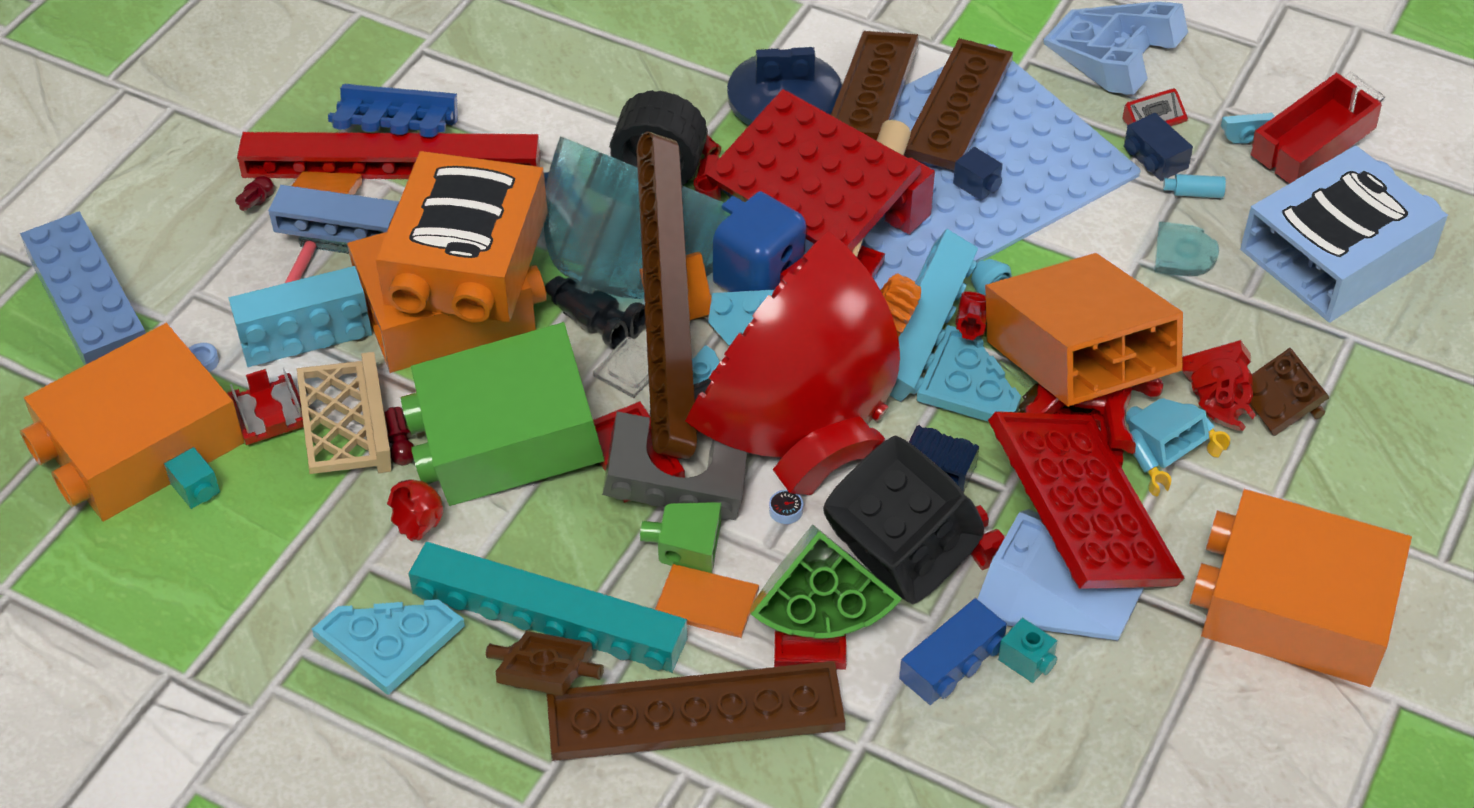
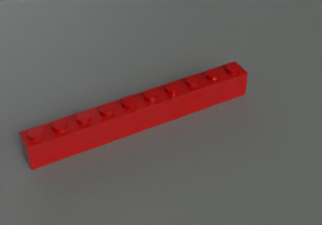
[237,132,541,179]

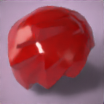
[387,479,444,541]

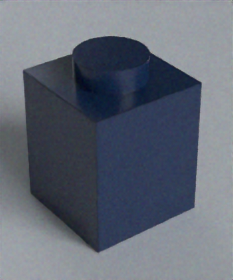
[953,147,1003,201]

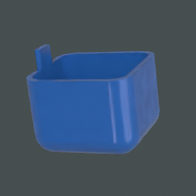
[713,191,806,292]

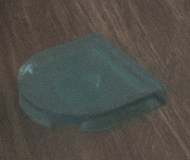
[1154,221,1219,277]

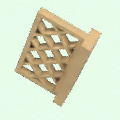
[296,352,391,474]

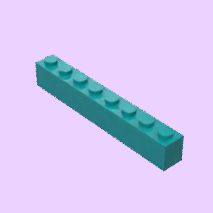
[408,541,688,673]

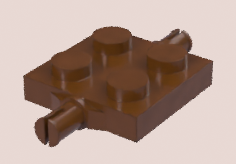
[486,631,604,696]

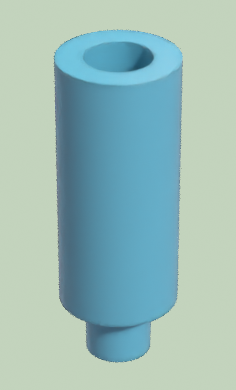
[1163,174,1226,198]

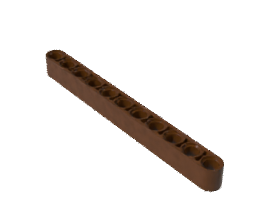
[637,132,697,460]

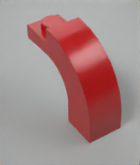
[773,417,885,495]

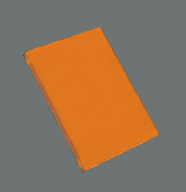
[655,564,759,638]

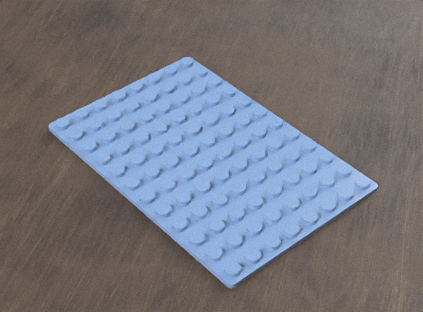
[722,44,1140,290]

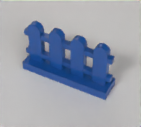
[328,84,458,137]

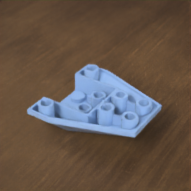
[978,509,1144,641]

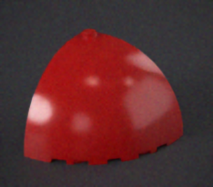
[685,230,900,458]

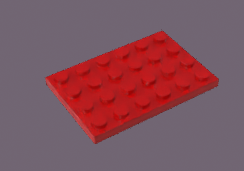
[705,89,922,251]
[988,411,1185,589]

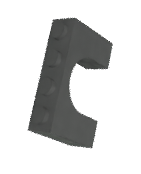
[602,411,747,520]

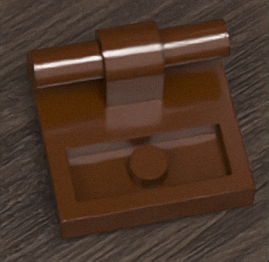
[1250,347,1329,436]

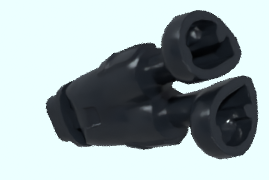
[545,276,646,350]

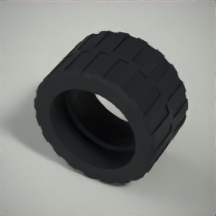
[609,90,708,185]

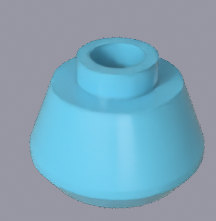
[971,259,1012,295]

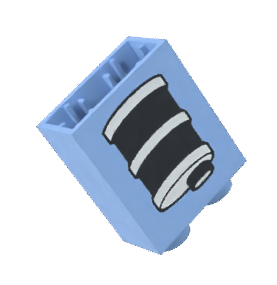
[1240,145,1448,323]

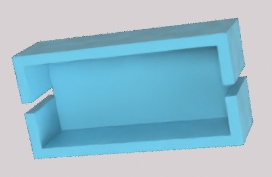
[228,266,372,367]

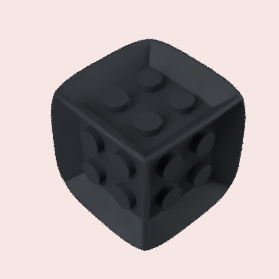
[823,435,984,604]

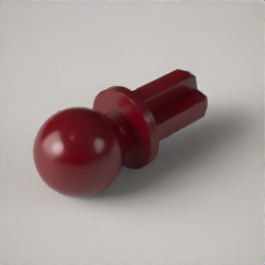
[235,176,275,211]
[384,407,414,466]

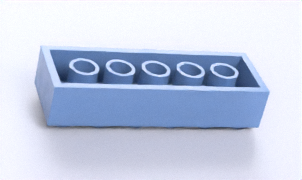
[20,211,146,365]

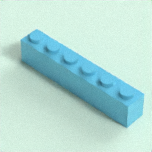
[890,229,978,402]

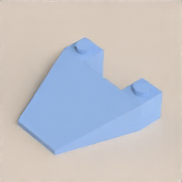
[1043,1,1188,95]

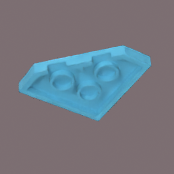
[708,290,774,346]
[917,325,1021,422]
[312,599,465,695]

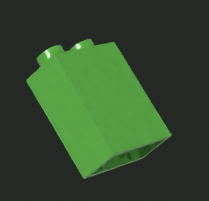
[401,322,605,506]

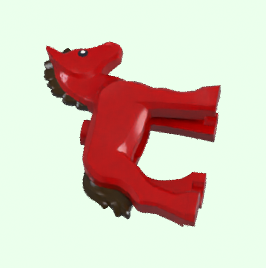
[1019,378,1163,468]

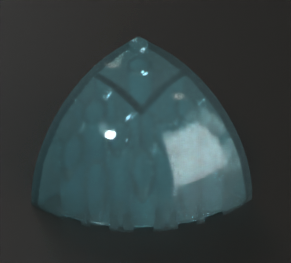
[543,136,731,299]

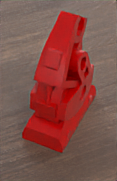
[1182,340,1256,431]

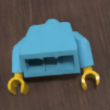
[1126,398,1230,497]

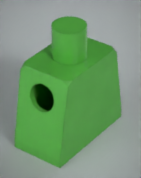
[640,502,721,573]

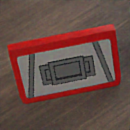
[1122,88,1188,126]

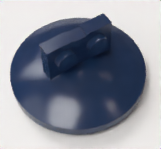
[727,47,842,125]

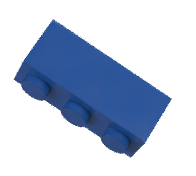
[899,598,1007,706]

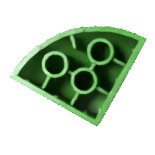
[750,524,902,639]

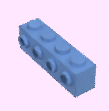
[268,185,399,243]

